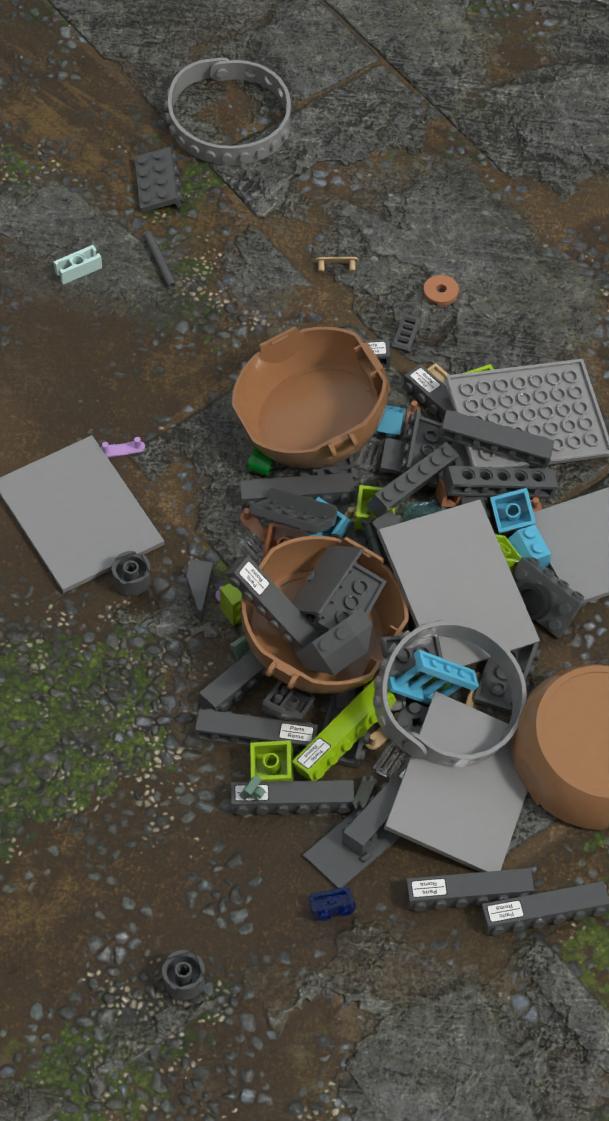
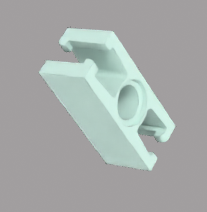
[54,245,102,285]

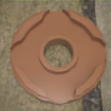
[423,275,459,306]

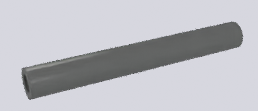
[144,232,176,289]

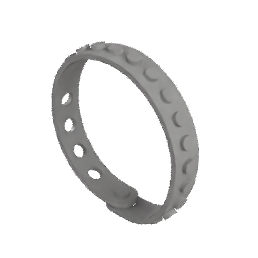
[165,58,291,165]
[373,620,527,767]

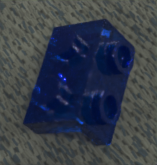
[308,886,356,921]

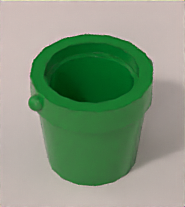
[246,448,275,476]

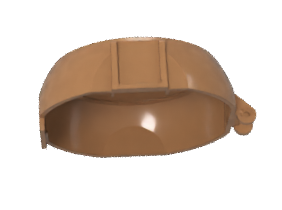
[232,326,391,469]
[241,536,409,694]
[511,664,609,830]

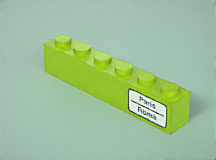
[292,679,397,781]

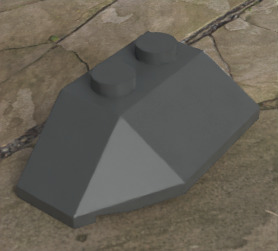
[295,608,372,675]
[262,681,315,720]

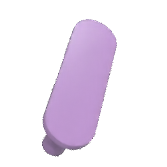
[101,437,145,458]

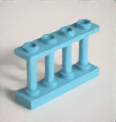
[388,650,479,705]

